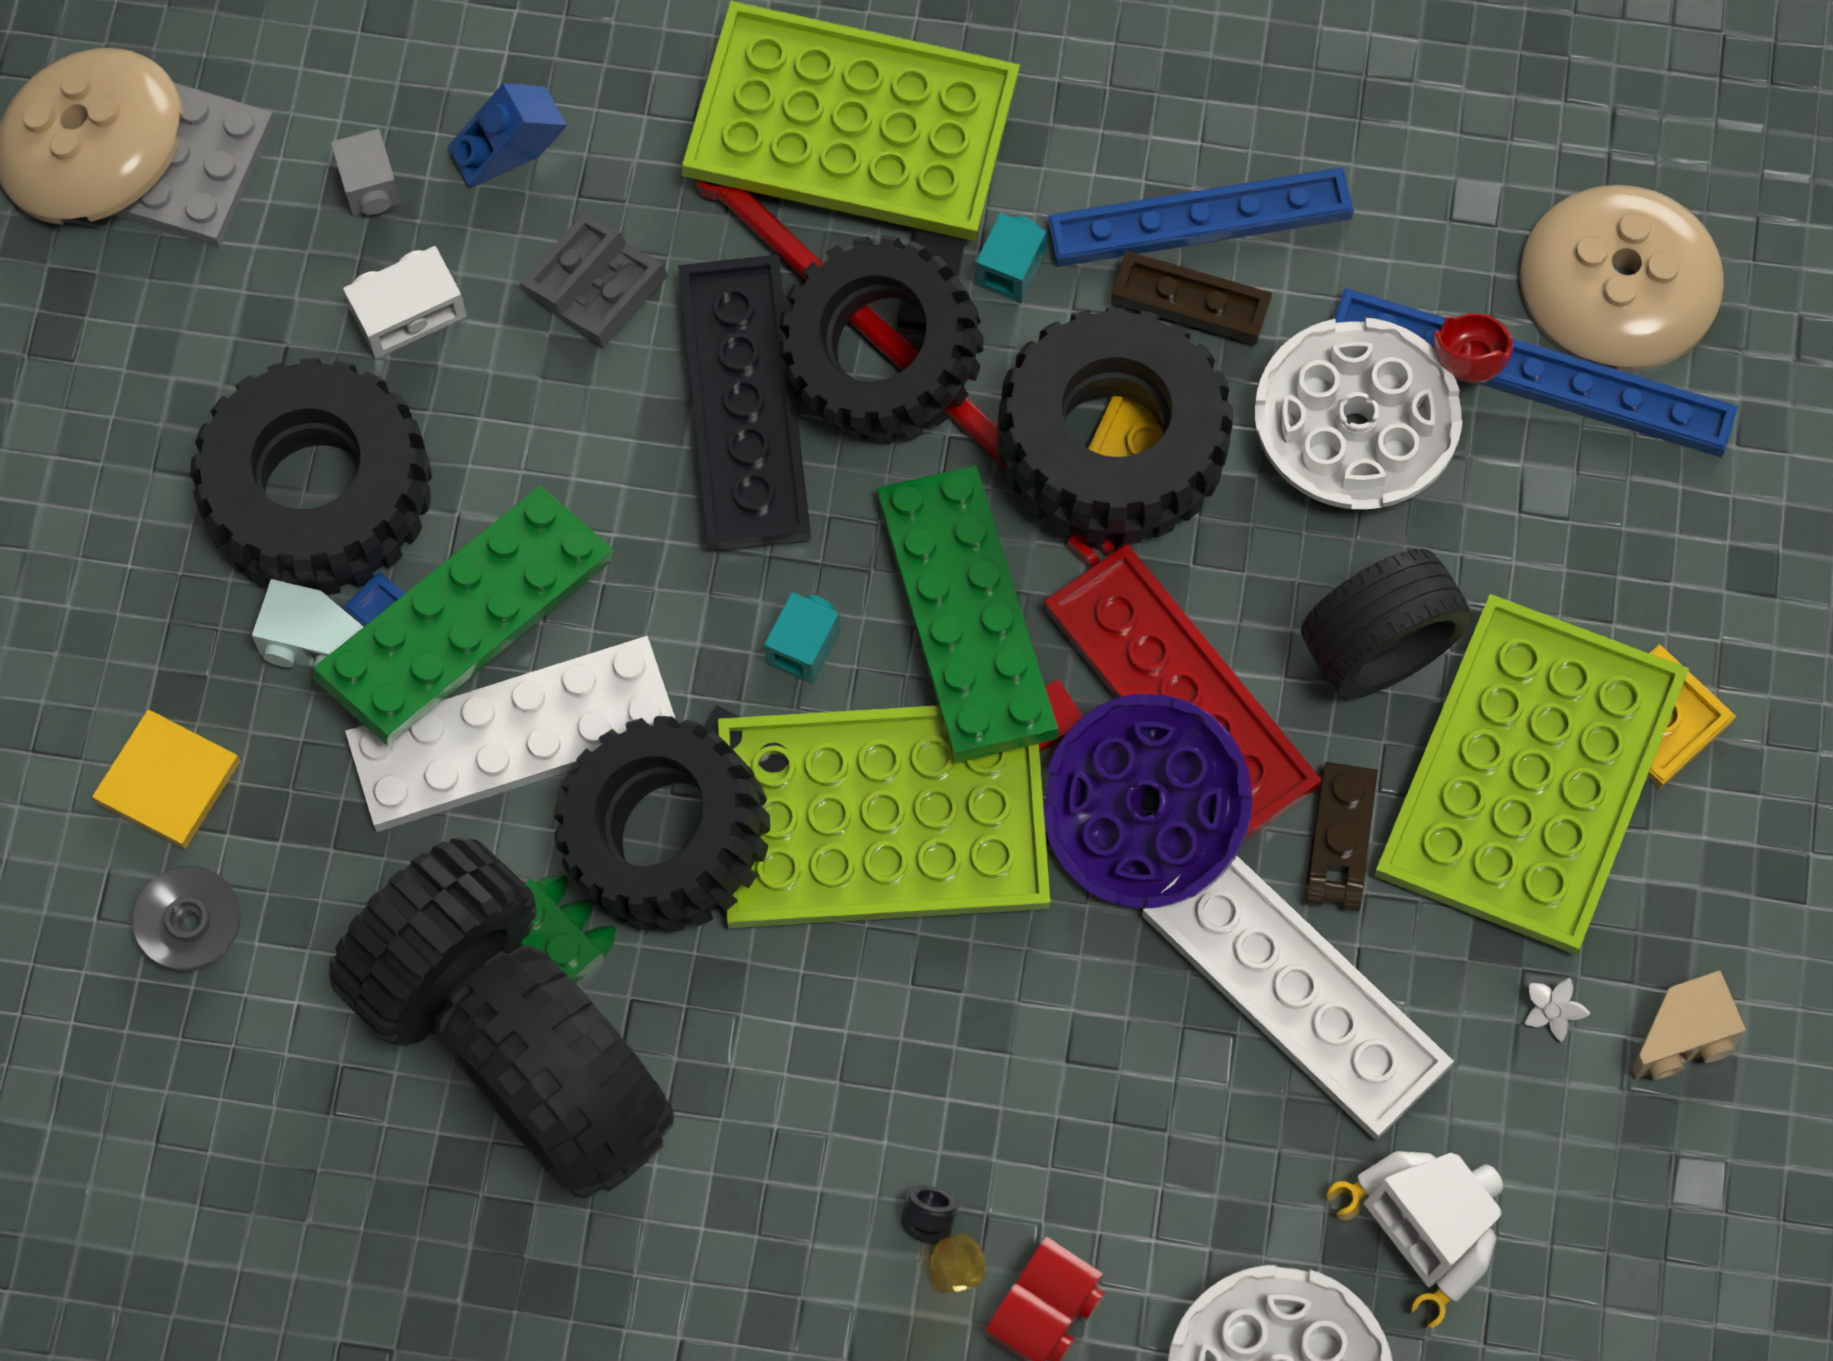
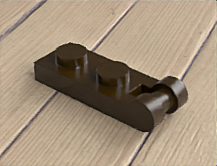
[1306,762,1378,912]

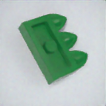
[521,875,616,984]

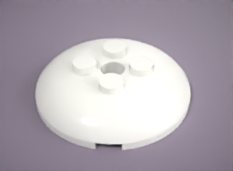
[1255,318,1463,510]
[1168,1265,1392,1361]

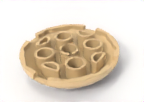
[0,48,184,224]
[1520,185,1724,372]

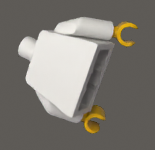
[1327,1151,1503,1329]

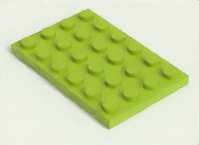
[682,1,1020,241]
[1375,594,1689,955]
[718,705,1051,928]

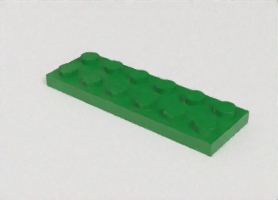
[877,465,1058,763]
[313,485,614,746]

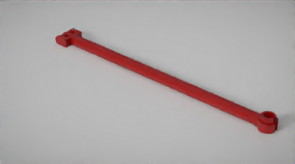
[695,179,1121,569]

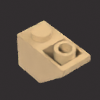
[1631,971,1746,1080]

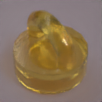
[930,1233,985,1293]

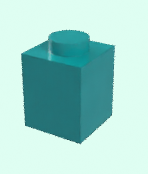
[976,212,1047,303]
[764,592,841,684]

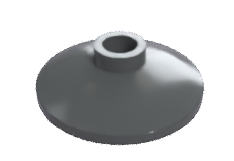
[132,866,241,971]

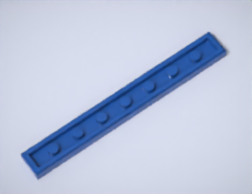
[1334,288,1738,458]

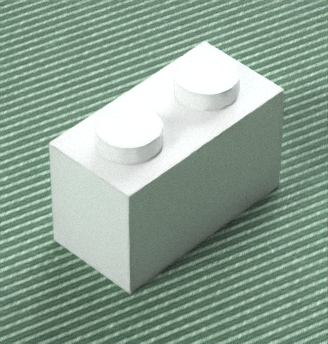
[343,246,467,359]

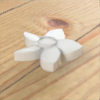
[1525,978,1590,1042]

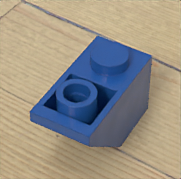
[447,83,567,186]

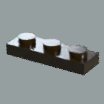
[1111,251,1272,345]

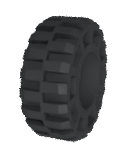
[997,307,1233,545]
[190,358,432,595]

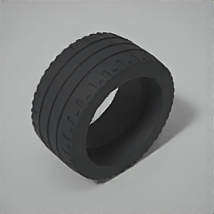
[1300,548,1473,699]

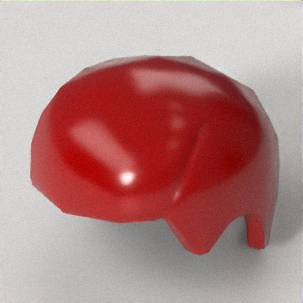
[1434,313,1513,384]

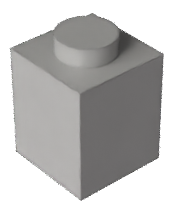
[331,129,401,217]

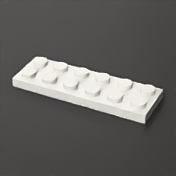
[345,636,675,832]
[1142,856,1454,1141]

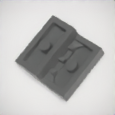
[520,212,668,347]

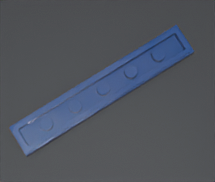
[1047,167,1354,267]

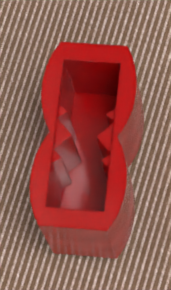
[985,1237,1106,1361]

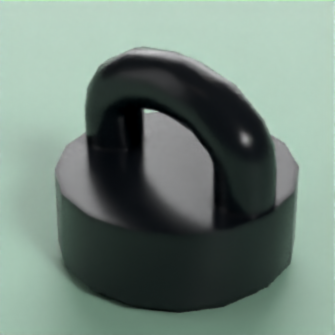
[901,1186,959,1245]

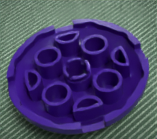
[1043,693,1252,909]

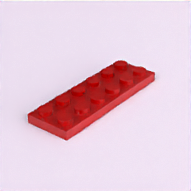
[1044,545,1322,842]

